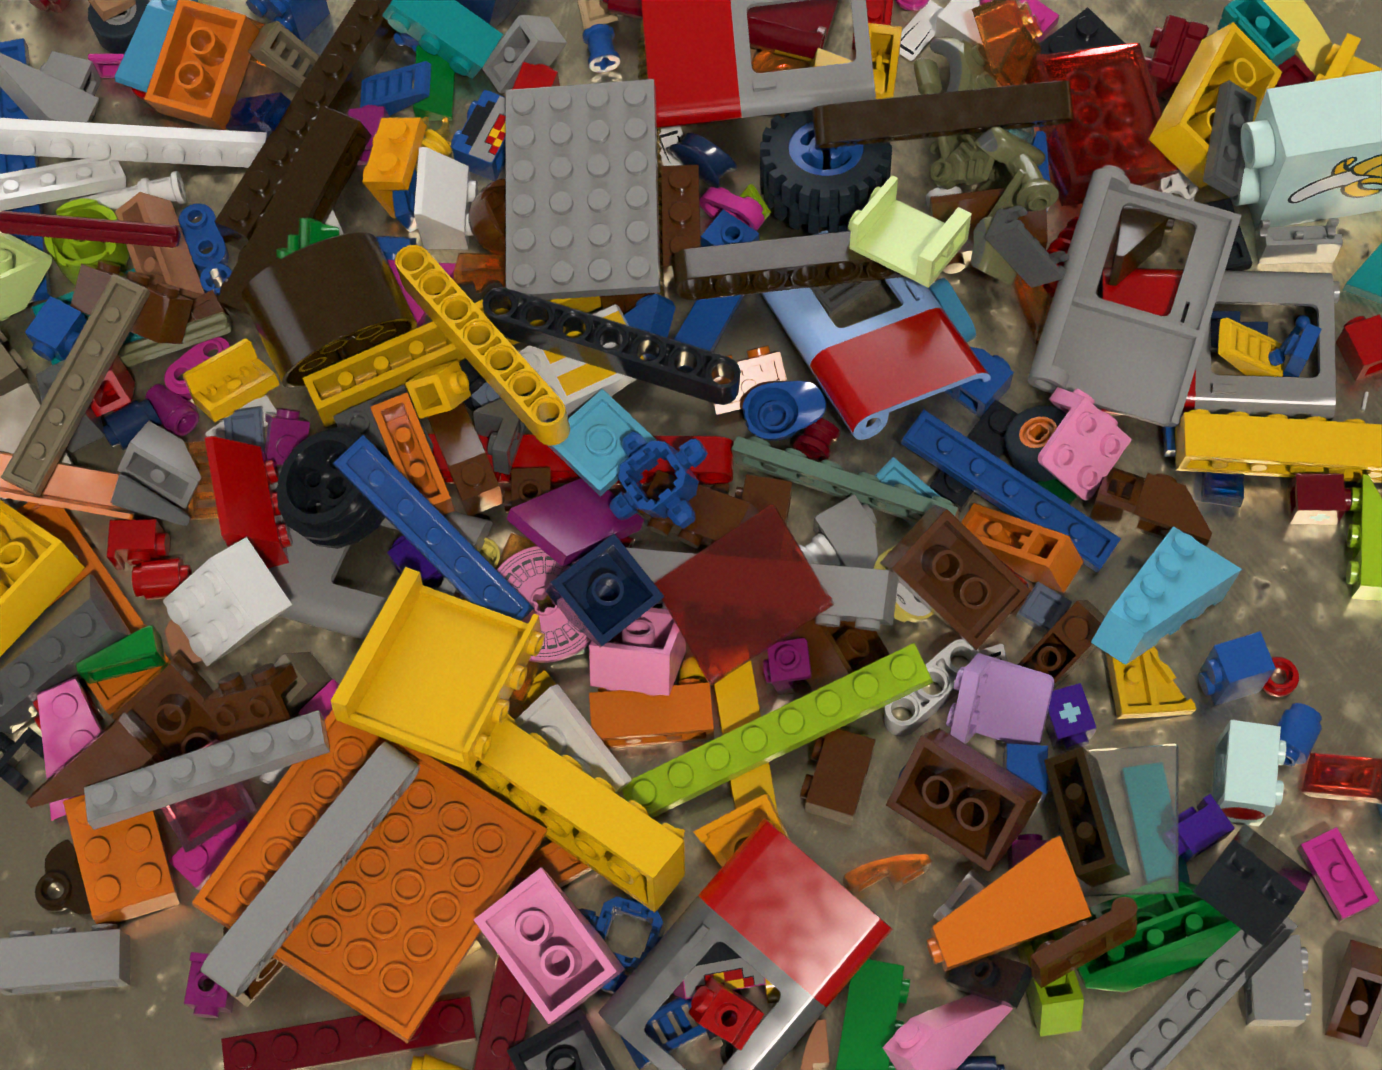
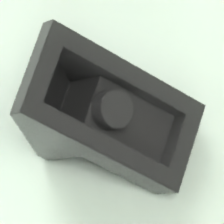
[473,393,530,475]

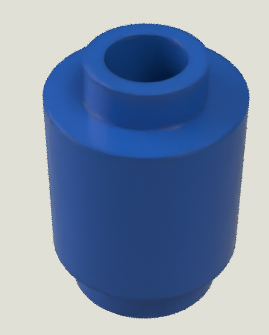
[1277,703,1322,766]

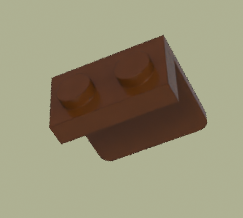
[203,663,298,742]

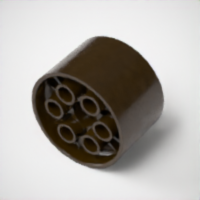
[241,232,417,388]

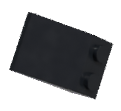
[1193,823,1312,945]
[507,1009,615,1070]

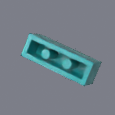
[382,0,503,79]

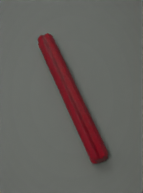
[0,211,181,248]

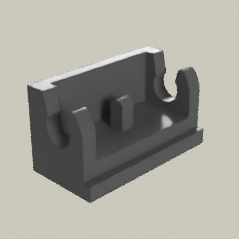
[985,205,1069,288]

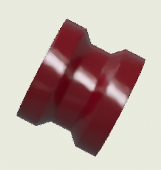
[793,418,841,462]

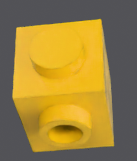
[405,360,471,419]

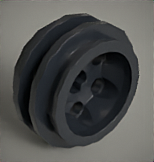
[277,428,393,549]

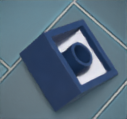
[545,534,664,648]

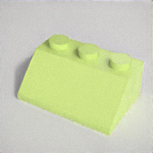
[0,232,52,321]

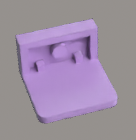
[946,653,1054,745]

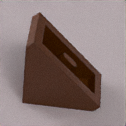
[1089,467,1145,533]

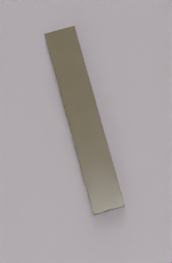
[1,273,151,497]

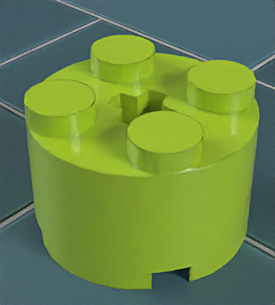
[44,198,129,285]

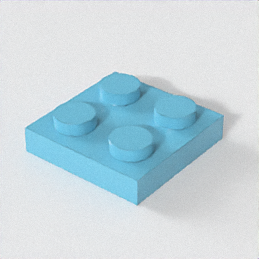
[547,389,656,497]

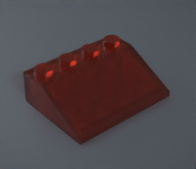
[1025,43,1179,207]

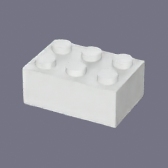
[163,537,292,666]

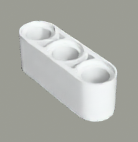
[883,639,980,737]

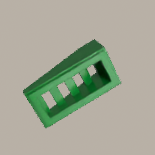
[76,625,166,684]

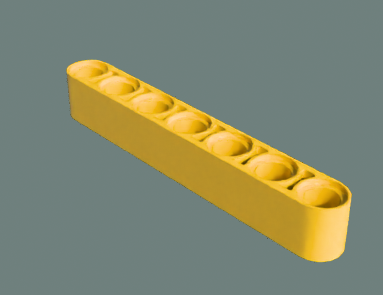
[395,245,570,446]

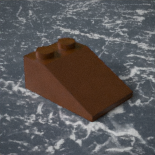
[880,505,1031,650]
[111,653,221,803]

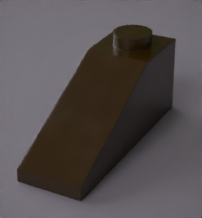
[1109,206,1175,286]

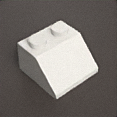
[414,147,478,250]

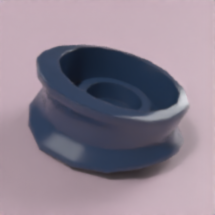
[670,132,737,189]

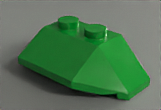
[1077,879,1241,993]

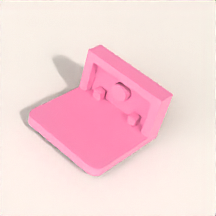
[1038,387,1132,500]

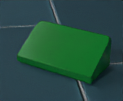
[413,45,455,121]

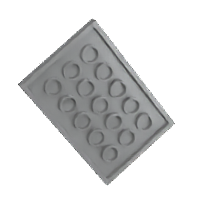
[506,79,660,300]

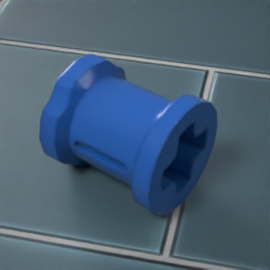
[582,24,620,73]

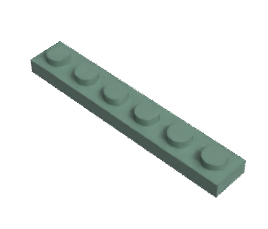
[731,436,959,523]

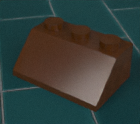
[928,188,1048,274]
[769,614,890,692]
[886,728,1043,872]

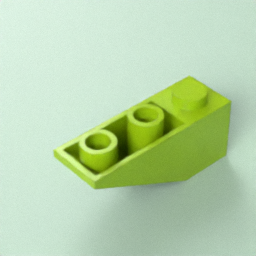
[1346,474,1382,601]

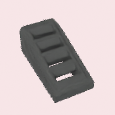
[110,474,191,526]

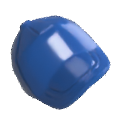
[742,381,826,441]

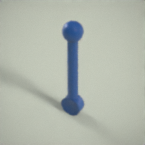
[1269,315,1311,366]

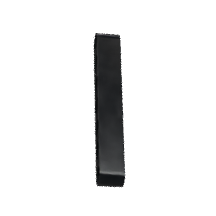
[483,287,741,405]

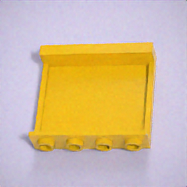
[330,567,545,772]

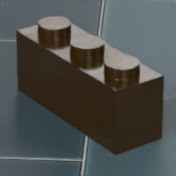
[1044,747,1131,888]

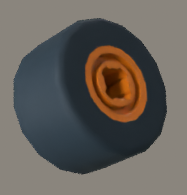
[1004,405,1067,482]

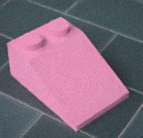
[474,867,625,1024]

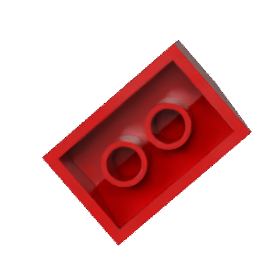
[204,436,292,569]

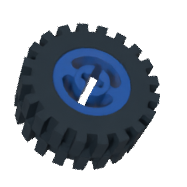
[760,110,892,234]

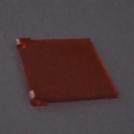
[654,504,834,685]

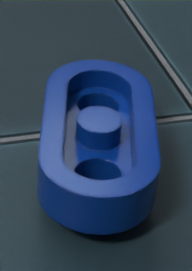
[178,203,229,272]

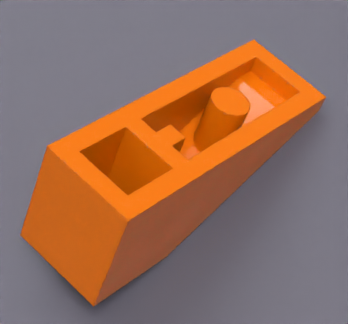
[961,503,1084,593]

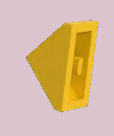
[868,23,902,99]

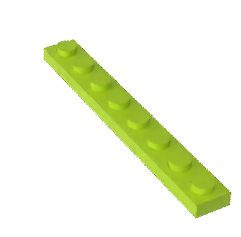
[622,643,934,818]

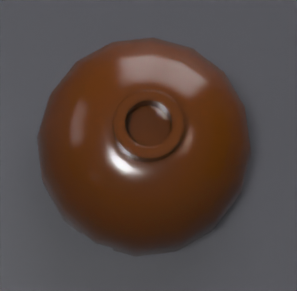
[469,179,506,256]

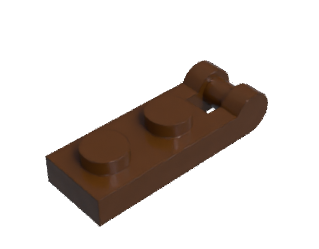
[1031,897,1137,988]

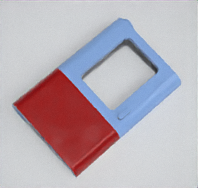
[761,225,991,440]

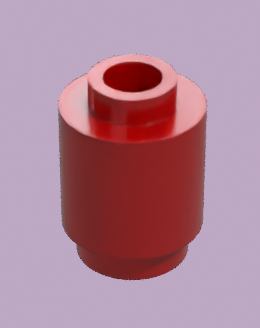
[132,558,192,600]

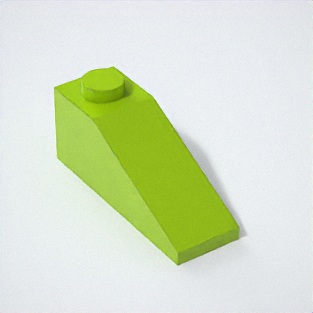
[1017,931,1084,1037]

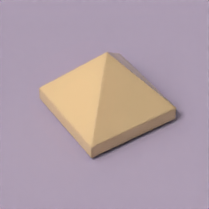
[577,0,618,29]

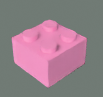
[589,608,686,696]

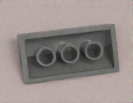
[0,574,131,734]

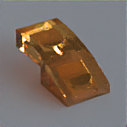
[843,854,932,895]

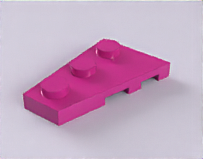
[37,676,103,821]

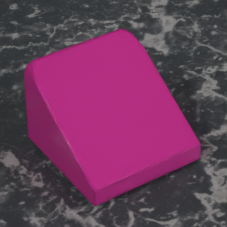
[88,54,125,78]

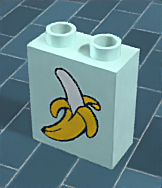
[1230,71,1382,229]

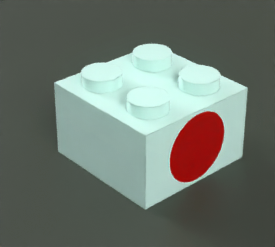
[1211,720,1286,827]

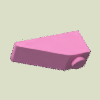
[882,994,1013,1070]

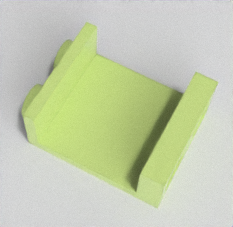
[848,175,972,288]

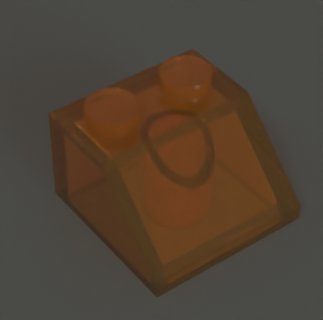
[972,0,1043,86]

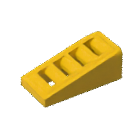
[1218,318,1284,377]

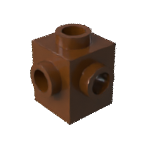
[504,467,557,513]

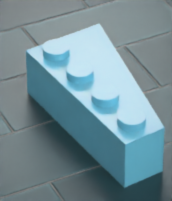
[1091,526,1242,665]

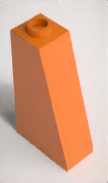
[926,836,1092,972]

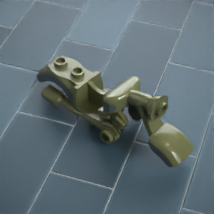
[914,36,1059,286]

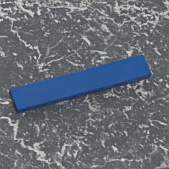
[901,409,1121,573]
[333,435,534,621]

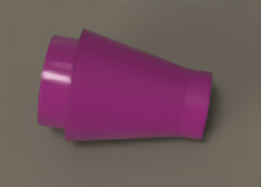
[145,384,199,436]

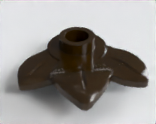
[35,839,91,915]

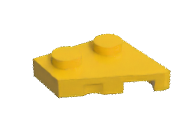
[1106,646,1196,719]

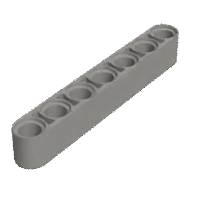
[201,742,420,998]

